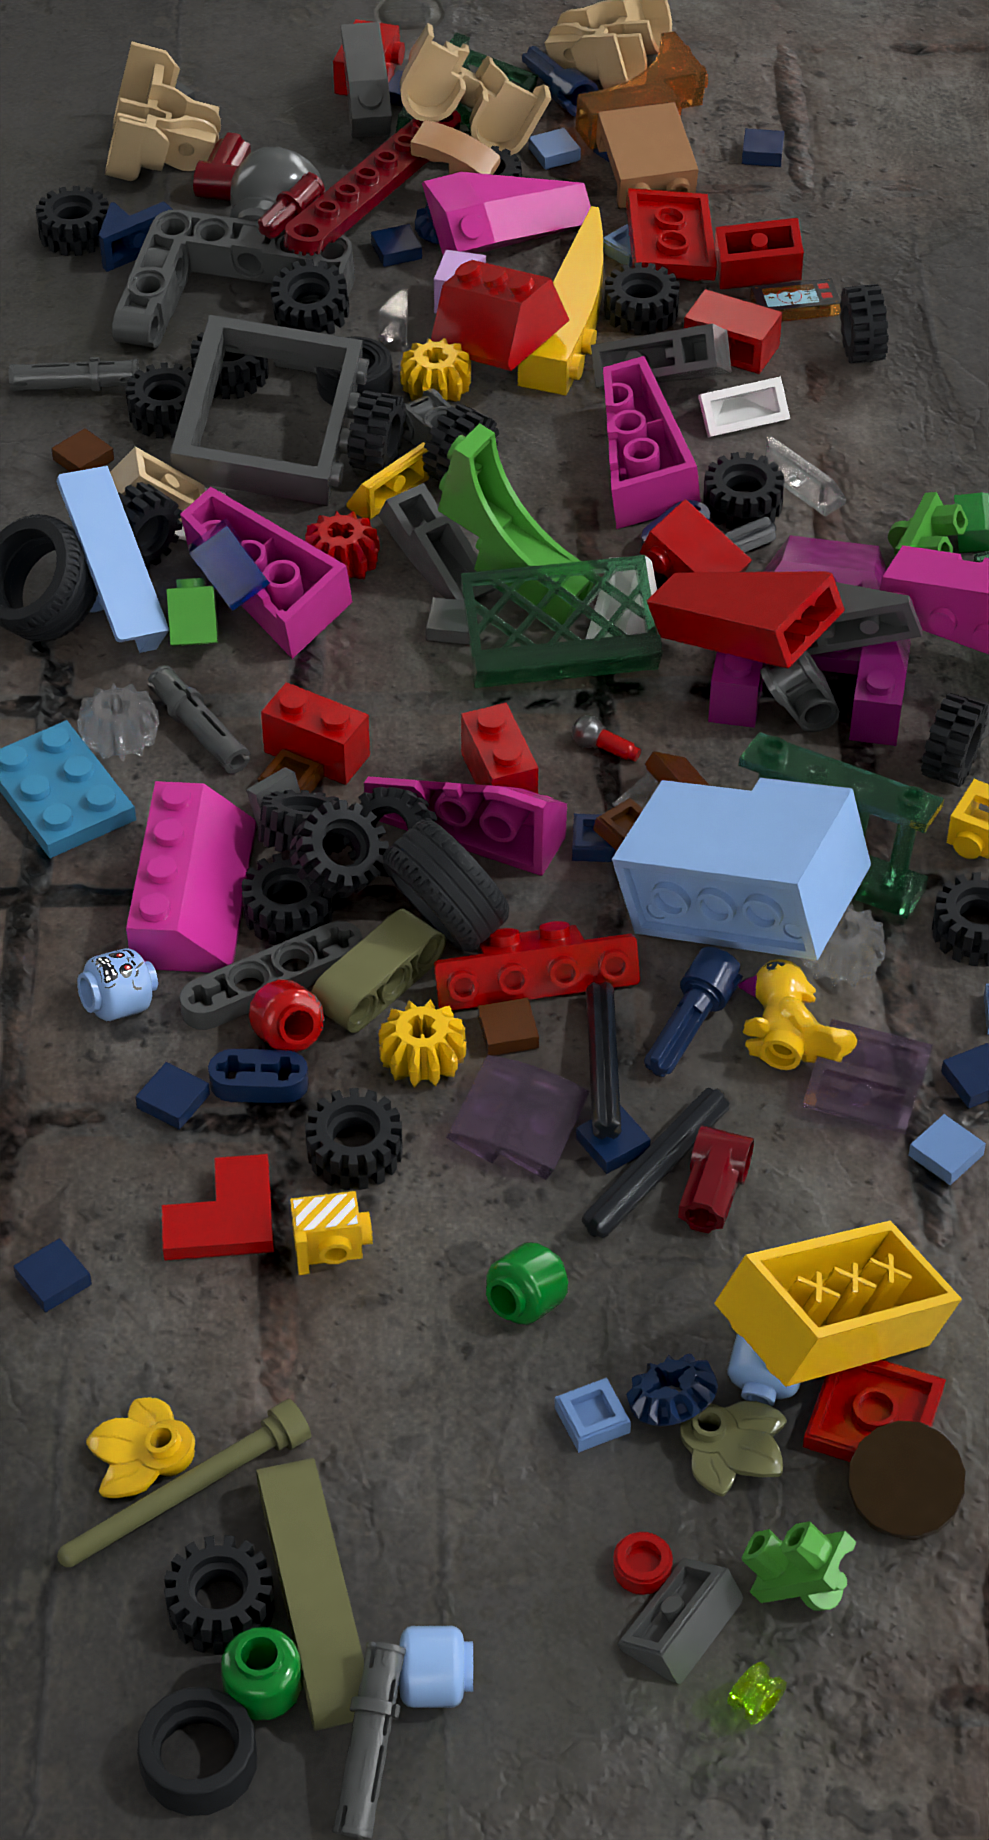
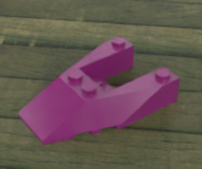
[708,535,911,746]

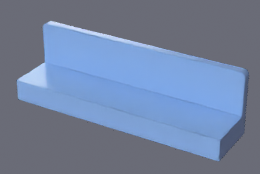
[56,466,169,653]

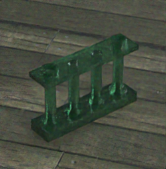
[738,732,944,919]

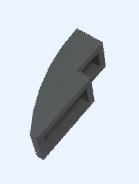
[378,483,497,601]

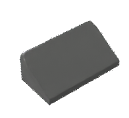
[617,1558,743,1684]

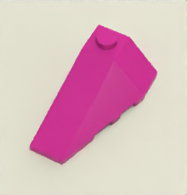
[422,172,591,255]
[364,776,567,876]

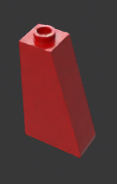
[646,571,845,669]

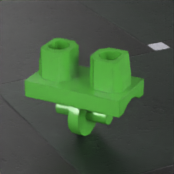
[888,492,968,556]
[742,1521,856,1611]

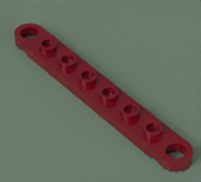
[284,110,461,256]

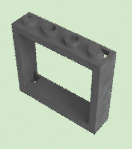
[171,314,369,506]

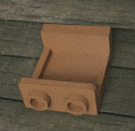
[596,102,699,208]

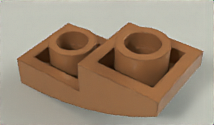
[411,120,500,175]

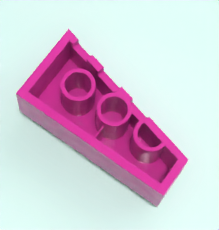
[603,356,701,529]
[180,487,353,659]
[880,545,989,655]

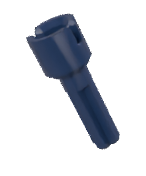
[522,46,599,117]
[644,946,744,1077]

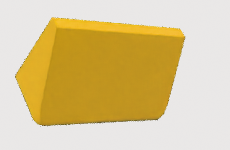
[346,442,429,519]

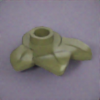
[680,1401,787,1497]

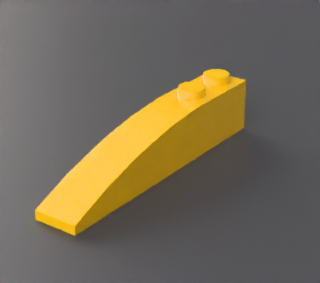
[518,206,603,396]

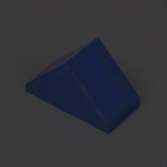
[189,518,270,610]

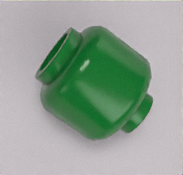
[486,1242,568,1325]
[221,1627,302,1721]

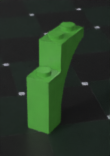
[438,423,597,627]

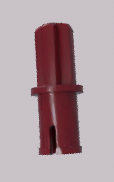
[258,172,325,239]

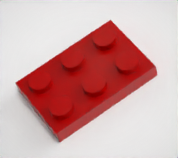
[626,188,717,281]

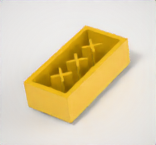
[714,1221,962,1387]

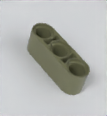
[311,909,446,1033]

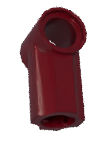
[193,132,251,201]
[678,1125,754,1234]

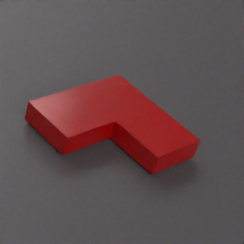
[162,1154,274,1260]

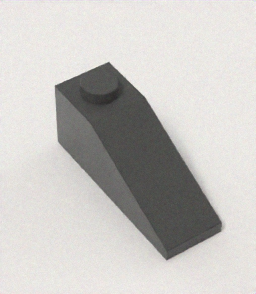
[341,22,392,138]
[591,324,732,388]
[807,582,923,655]

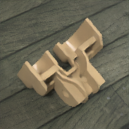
[545,0,672,96]
[400,23,551,155]
[105,41,221,181]

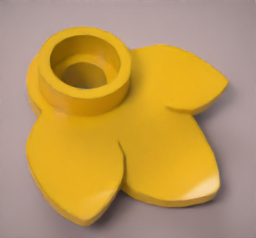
[86,1397,195,1498]

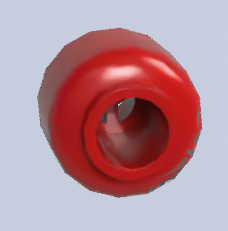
[249,979,325,1053]

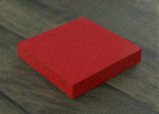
[803,1360,946,1462]

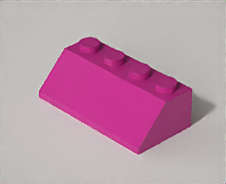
[126,781,257,973]

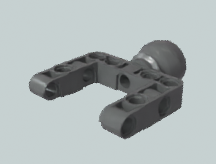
[112,147,355,373]

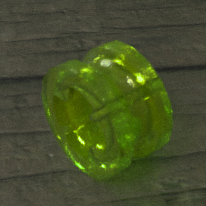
[727,1661,787,1725]

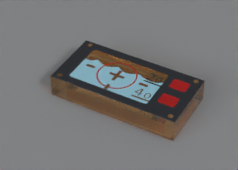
[750,278,841,321]

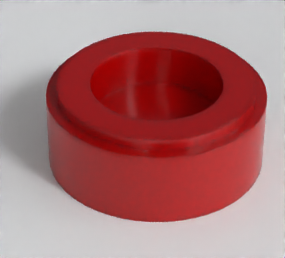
[613,1532,673,1595]

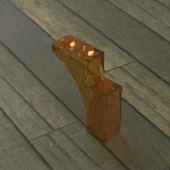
[575,31,708,149]

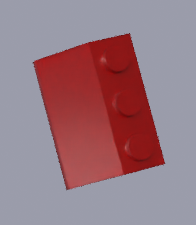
[431,260,570,371]

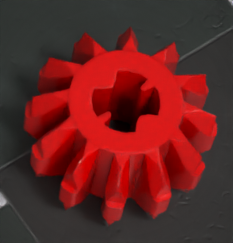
[305,511,380,580]

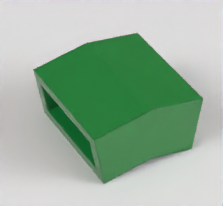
[954,492,989,553]

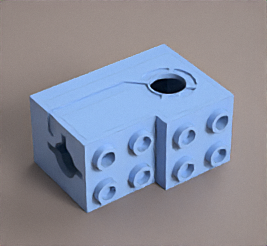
[612,778,871,960]

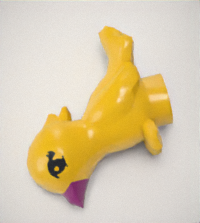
[738,959,857,1070]

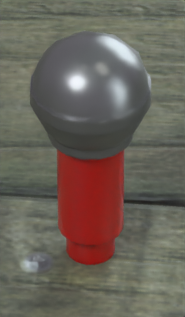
[572,715,641,762]

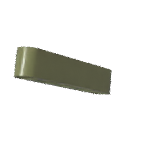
[256,1458,364,1731]

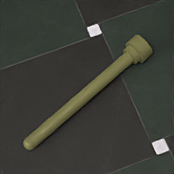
[57,1398,312,1567]

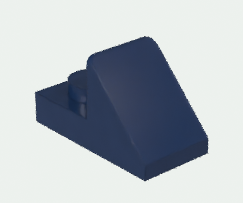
[99,201,173,272]

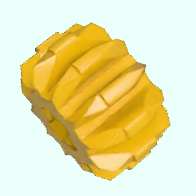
[400,338,471,402]
[378,998,466,1088]

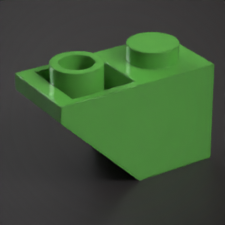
[167,578,218,646]

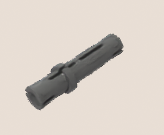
[9,357,140,391]
[147,665,251,774]
[332,1641,406,1840]

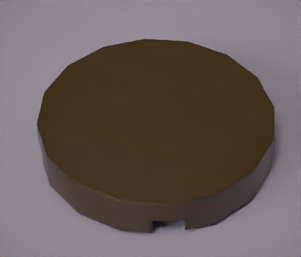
[848,1421,966,1540]

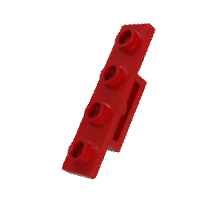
[434,921,640,1011]

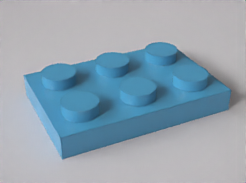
[0,720,136,858]

